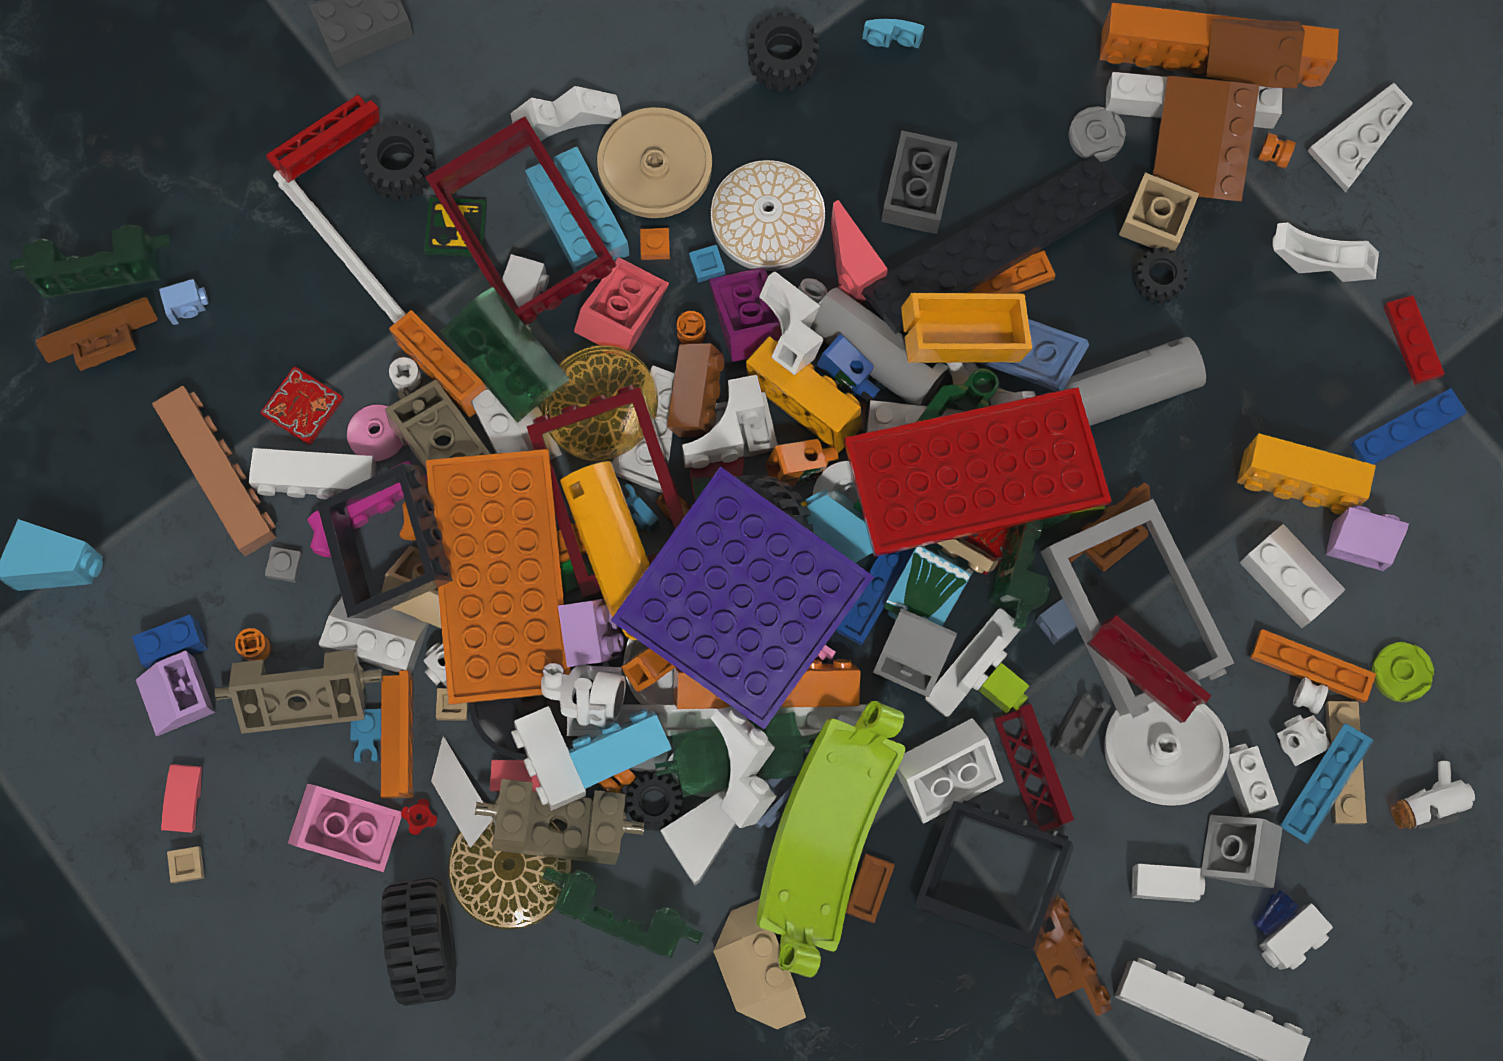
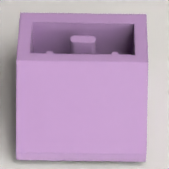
[1326,506,1409,571]
[558,599,624,667]
[136,651,215,736]

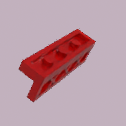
[266,95,380,183]

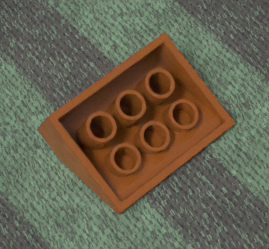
[1153,76,1259,202]

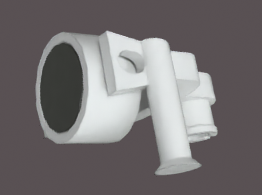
[541,663,626,728]

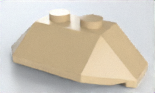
[713,899,806,1029]

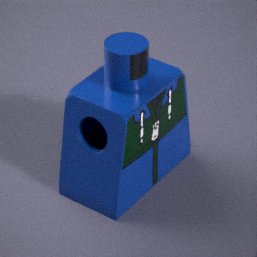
[814,334,880,403]

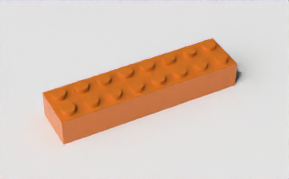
[1099,3,1339,87]

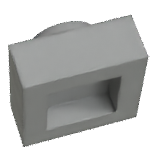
[265,547,303,583]

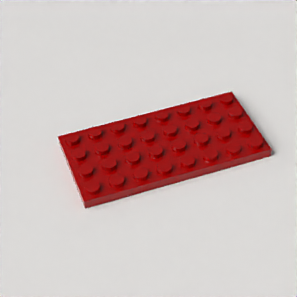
[844,387,1111,557]

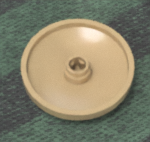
[597,107,712,218]

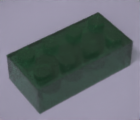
[440,287,570,423]

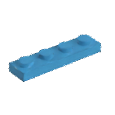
[1280,723,1374,844]

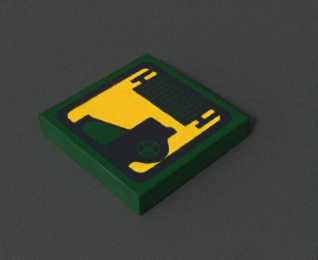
[424,197,487,257]

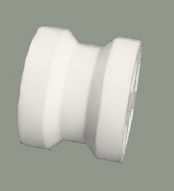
[389,357,421,392]
[1293,677,1328,714]

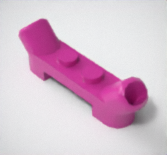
[307,461,428,558]

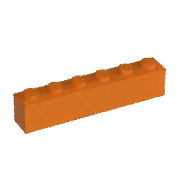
[673,659,860,709]

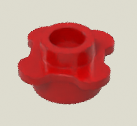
[401,799,437,835]

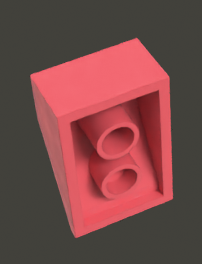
[831,200,888,304]
[574,257,669,358]

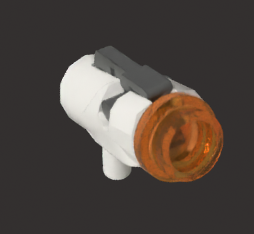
[1391,761,1475,830]

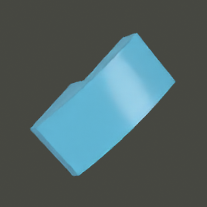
[862,19,925,48]

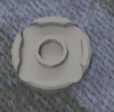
[1068,106,1126,162]

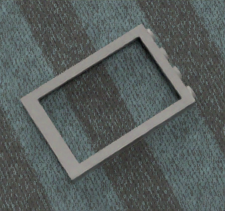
[1041,499,1234,718]

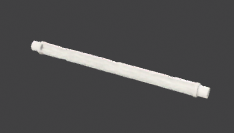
[273,171,406,324]

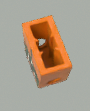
[765,439,839,487]

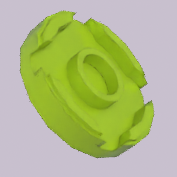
[1372,642,1434,702]

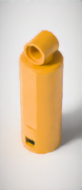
[560,461,650,641]

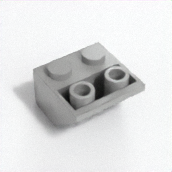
[873,608,957,697]

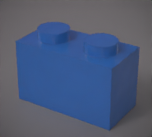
[132,614,208,669]

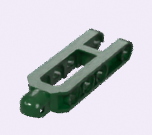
[854,368,999,514]

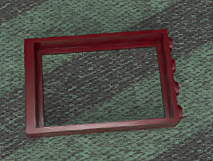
[426,116,617,327]
[526,385,685,599]

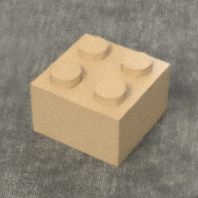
[1119,173,1199,253]

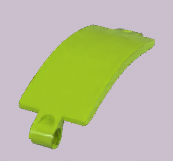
[756,701,905,978]

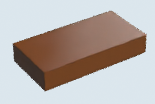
[846,854,895,924]

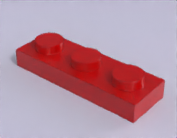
[1383,295,1445,385]

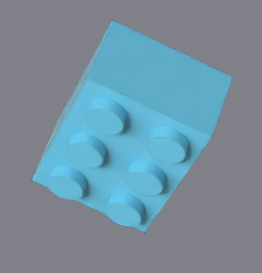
[568,708,672,788]

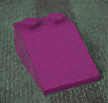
[709,268,782,362]

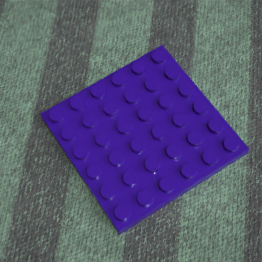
[610,467,874,729]

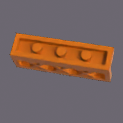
[389,310,486,418]
[381,670,414,799]

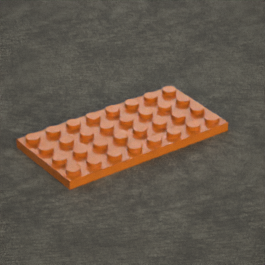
[426,449,571,705]

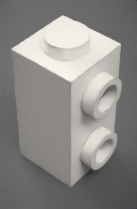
[1226,744,1279,817]
[1132,864,1205,902]
[1259,903,1333,970]

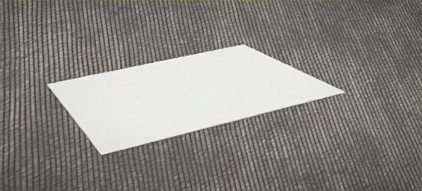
[431,736,493,848]

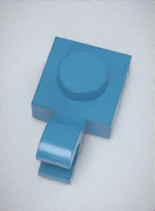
[624,484,660,534]

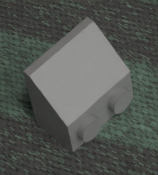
[1201,815,1283,888]

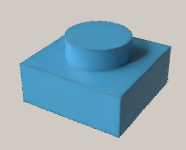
[689,245,725,283]

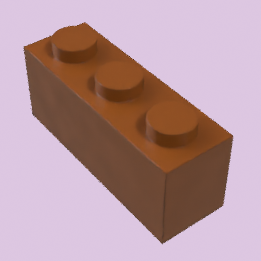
[667,343,724,437]

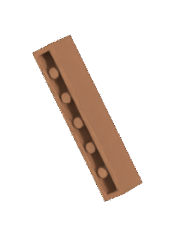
[152,386,276,556]

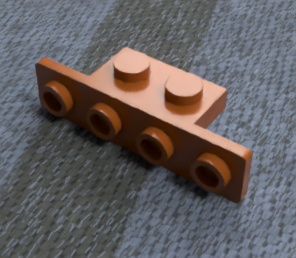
[36,297,158,371]
[1068,483,1150,572]
[1036,894,1112,1016]

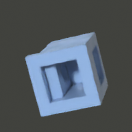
[159,279,209,325]

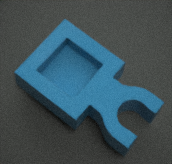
[350,709,381,763]

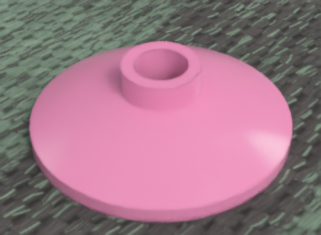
[347,405,403,462]

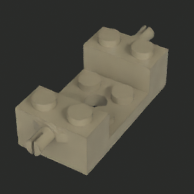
[385,379,490,471]
[215,649,383,734]
[475,779,644,865]

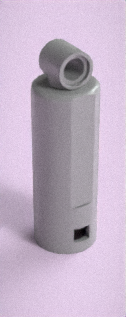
[798,278,949,406]
[1043,337,1206,426]

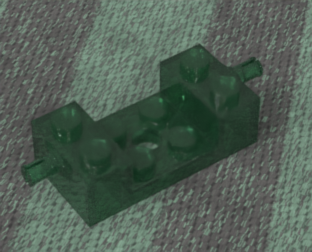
[10,225,171,299]
[989,513,1071,630]
[654,712,820,797]
[542,867,703,959]

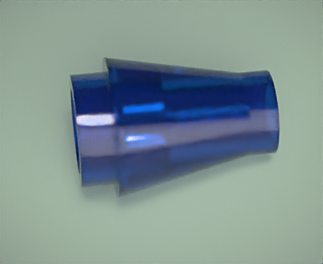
[1254,889,1299,936]

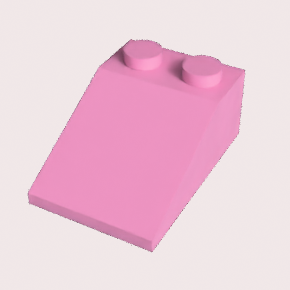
[288,784,401,872]

